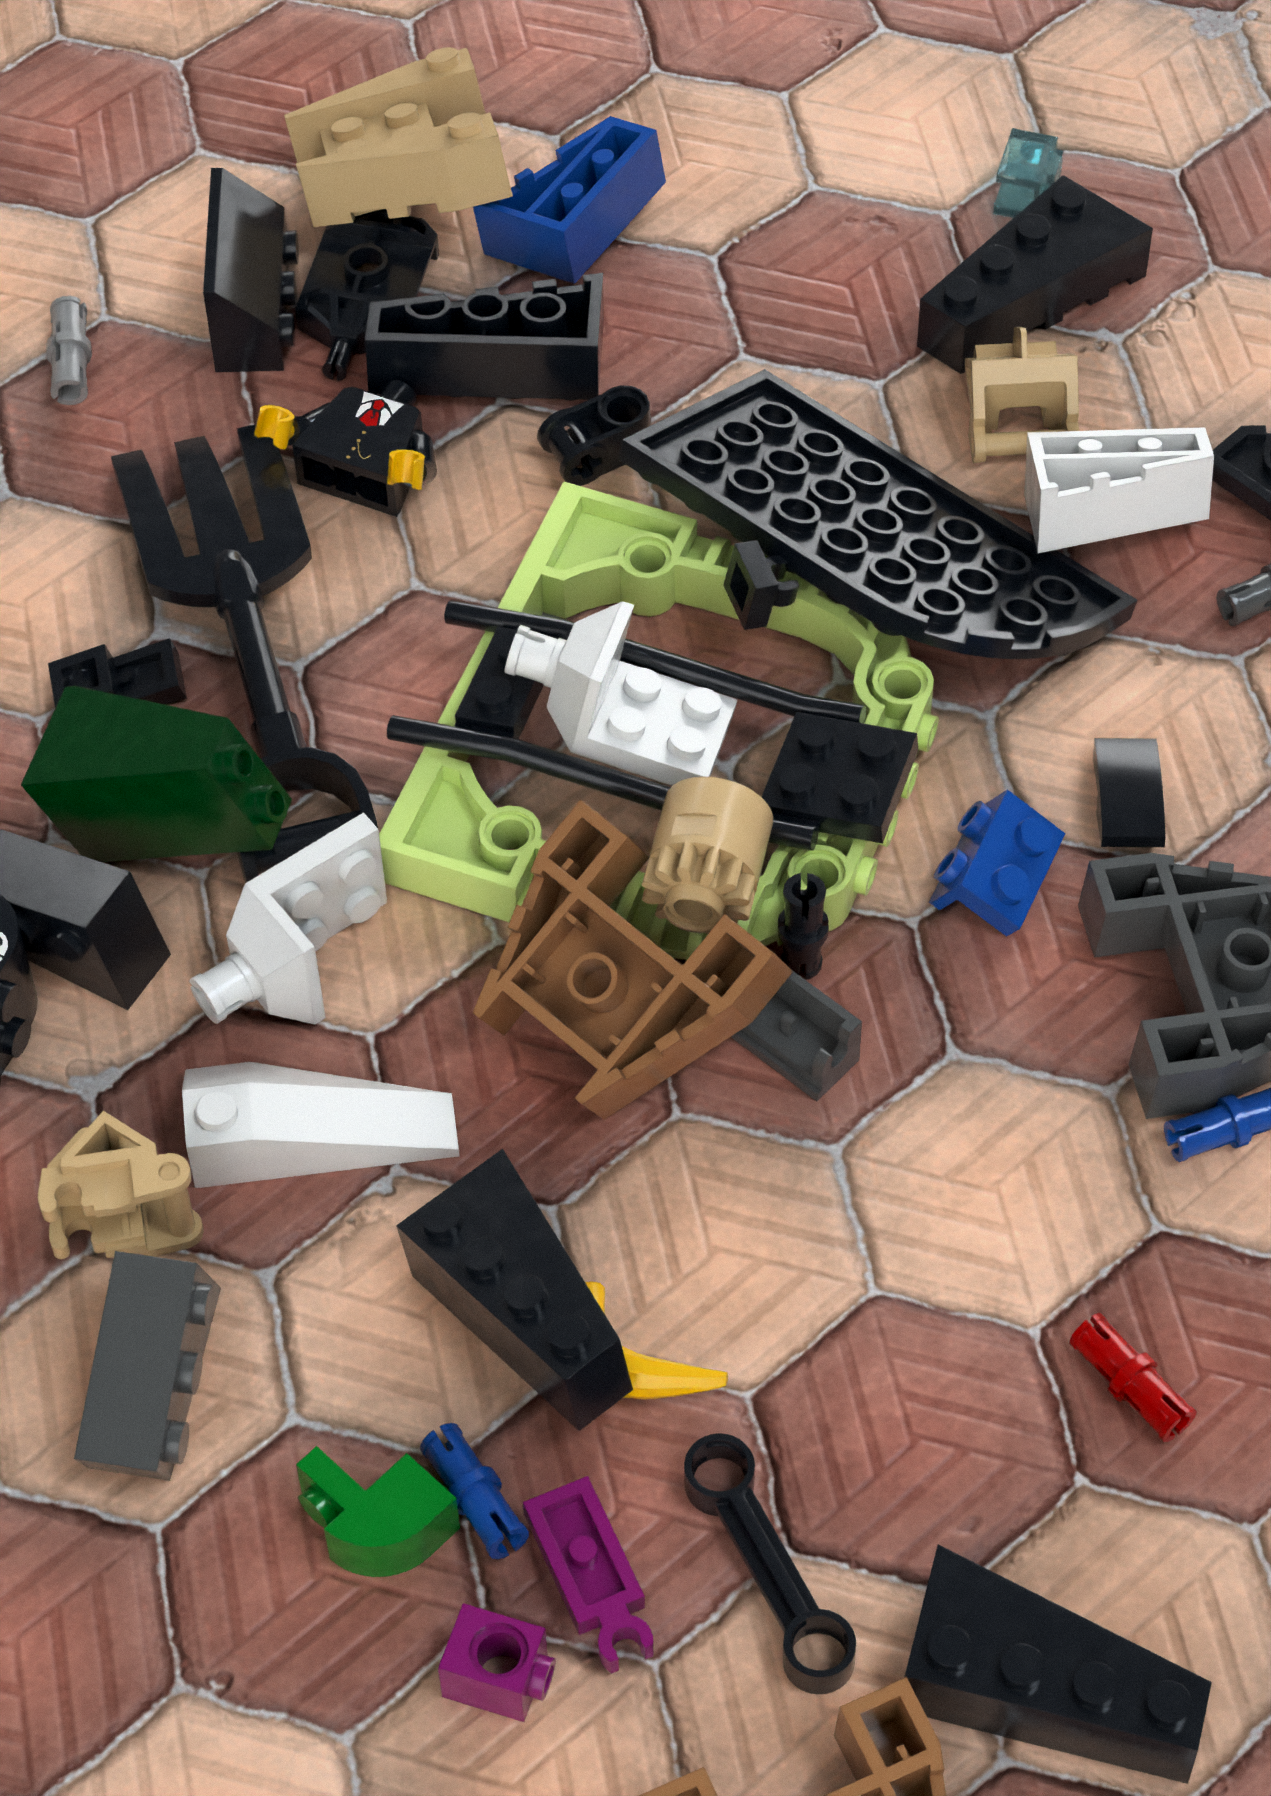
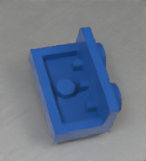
[929,789,1066,937]

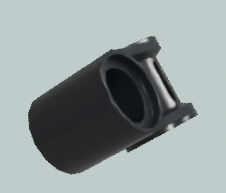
[537,385,651,486]

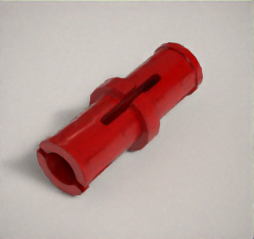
[1069,1313,1197,1442]

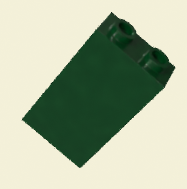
[21,686,292,862]

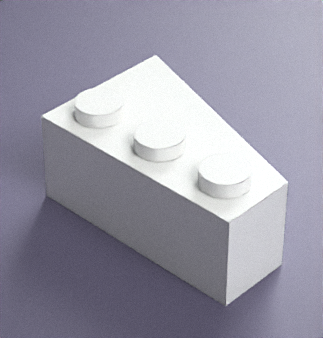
[1024,428,1214,553]

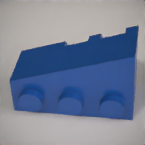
[473,116,666,284]

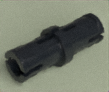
[778,873,829,980]

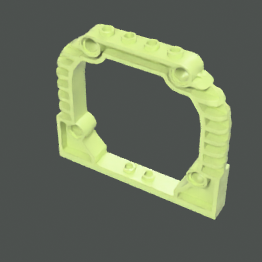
[379,481,939,961]

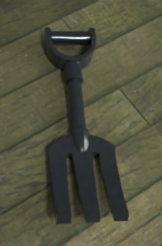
[111,424,379,883]

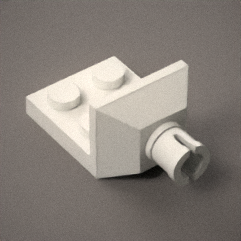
[505,601,737,786]
[189,812,387,1025]

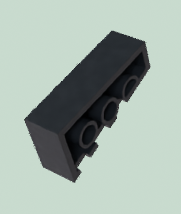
[917,175,1153,374]
[365,273,604,401]
[0,829,171,1010]
[396,1149,633,1431]
[904,1544,1212,1784]

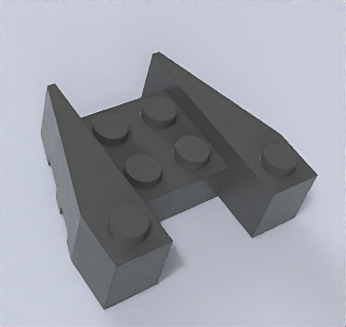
[1078,853,1271,1119]

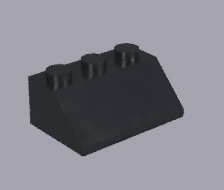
[203,168,299,372]

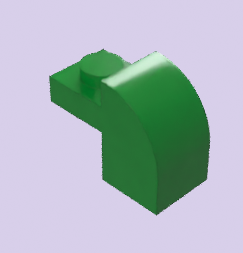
[296,1446,460,1577]

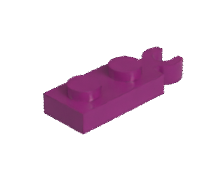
[523,1476,654,1674]

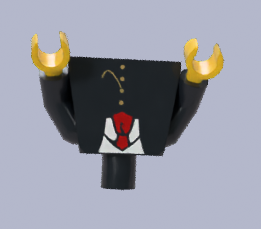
[254,380,437,517]

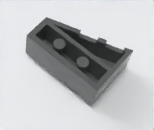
[74,1251,221,1481]

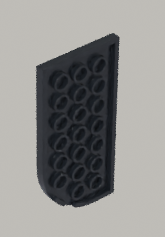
[618,369,1138,659]

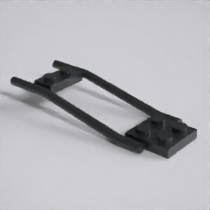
[387,600,918,851]

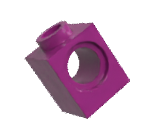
[438,1603,556,1722]

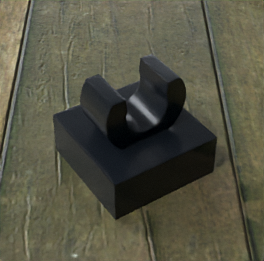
[723,540,799,630]

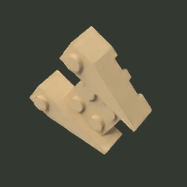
[284,47,513,227]

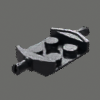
[295,209,439,381]

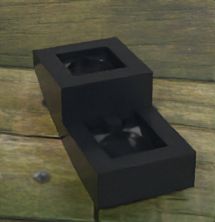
[48,638,187,708]
[1093,738,1166,847]

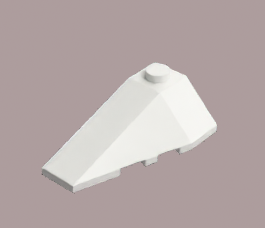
[182,1062,459,1188]

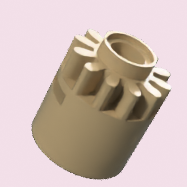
[642,777,773,934]

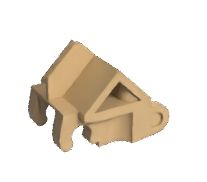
[965,327,1079,463]
[38,1111,203,1259]

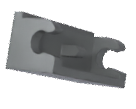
[731,970,862,1101]

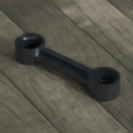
[684,1433,856,1694]

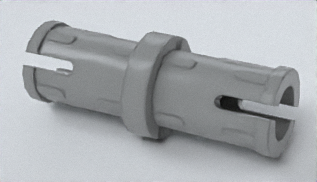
[46,296,92,405]

